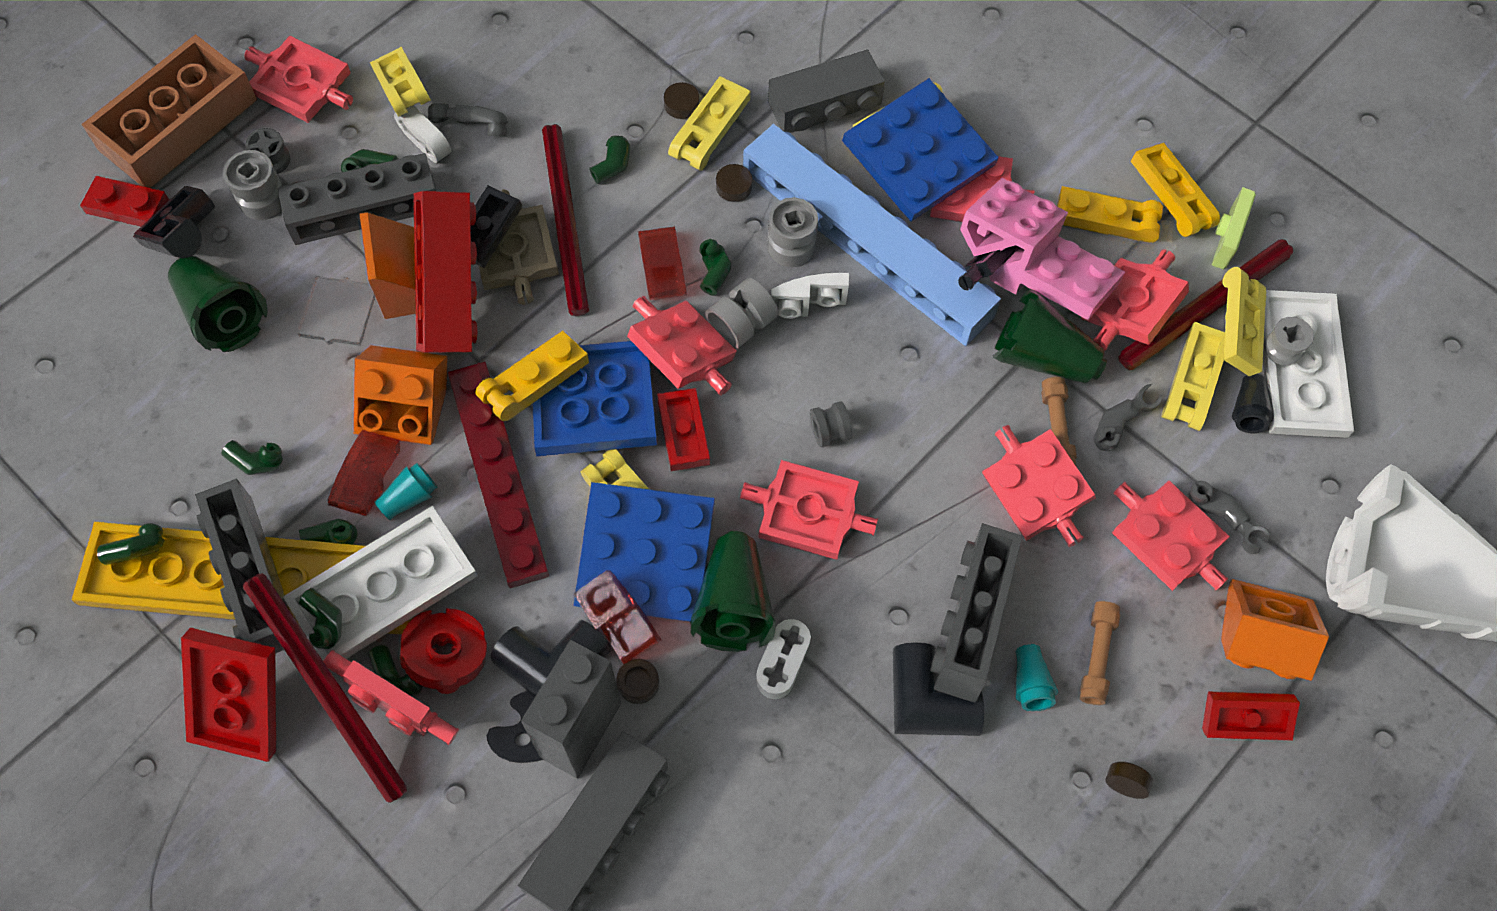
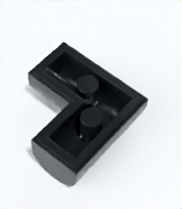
[470,185,522,268]
[133,186,215,259]
[491,620,612,697]
[893,642,984,736]

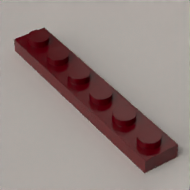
[448,361,550,589]

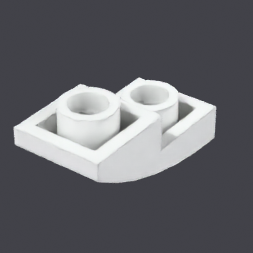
[771,273,849,319]

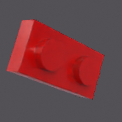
[80,176,170,227]
[657,388,710,472]
[1202,691,1300,741]

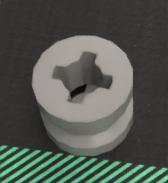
[1264,317,1314,366]

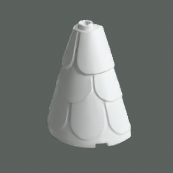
[1326,464,1497,642]

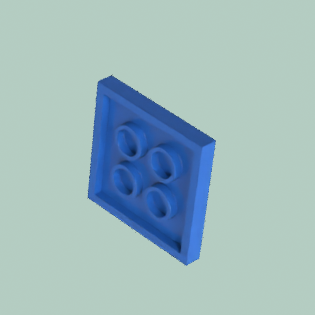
[842,78,999,222]
[531,341,657,457]
[573,482,715,622]

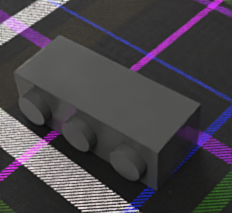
[768,49,885,133]

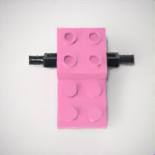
[958,178,1125,320]

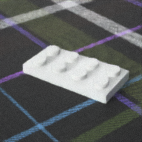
[1262,290,1354,438]
[283,506,478,661]

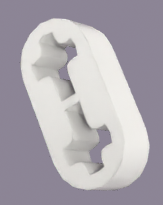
[394,105,452,163]
[756,619,811,699]

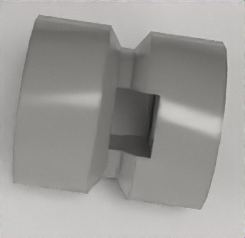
[223,150,283,220]
[767,197,818,267]
[705,278,778,350]

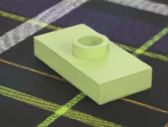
[1211,187,1256,270]

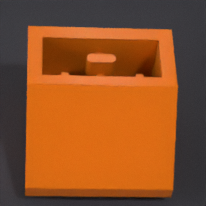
[353,345,448,445]

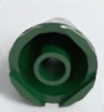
[168,256,268,352]
[993,289,1107,384]
[690,531,776,652]

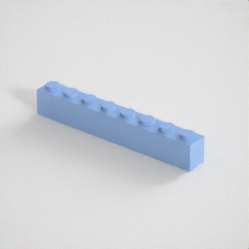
[743,124,1001,347]

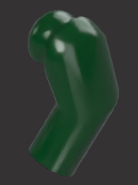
[589,135,631,184]
[299,518,358,545]
[298,588,342,649]

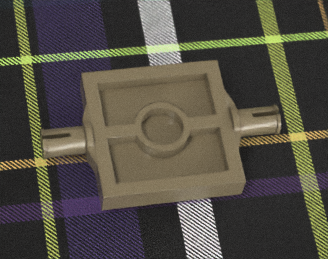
[479,189,559,305]

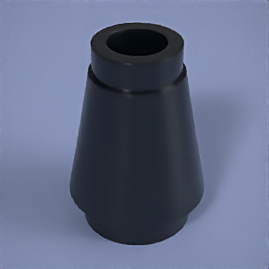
[1232,374,1273,434]

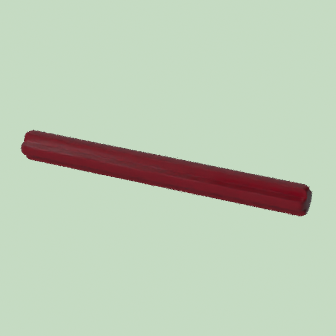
[542,124,589,317]
[1118,239,1294,370]
[243,573,407,803]

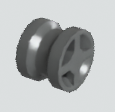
[246,128,290,174]
[810,401,853,447]

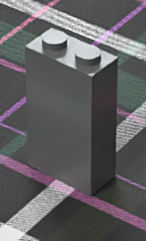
[521,640,622,779]

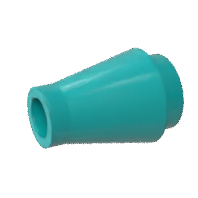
[374,463,438,520]
[1015,644,1058,711]

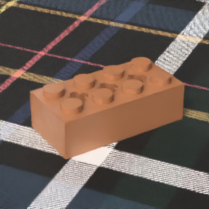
[81,34,257,188]

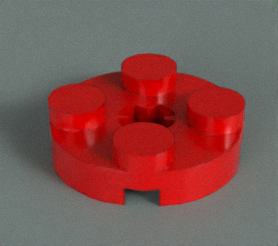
[400,608,487,694]

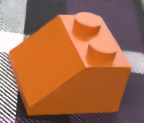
[360,212,416,319]
[1221,579,1329,681]

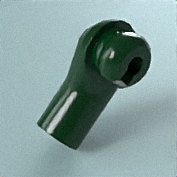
[341,149,398,173]
[699,239,731,296]
[221,440,283,475]
[97,523,165,565]
[368,645,423,696]

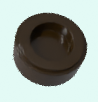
[664,82,699,119]
[716,164,752,202]
[616,659,660,704]
[1105,762,1153,799]

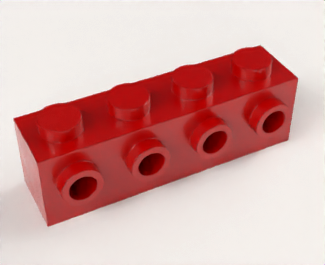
[414,191,478,353]

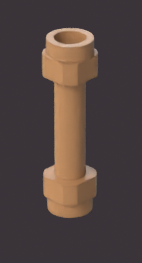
[1041,377,1077,467]
[1080,601,1120,705]

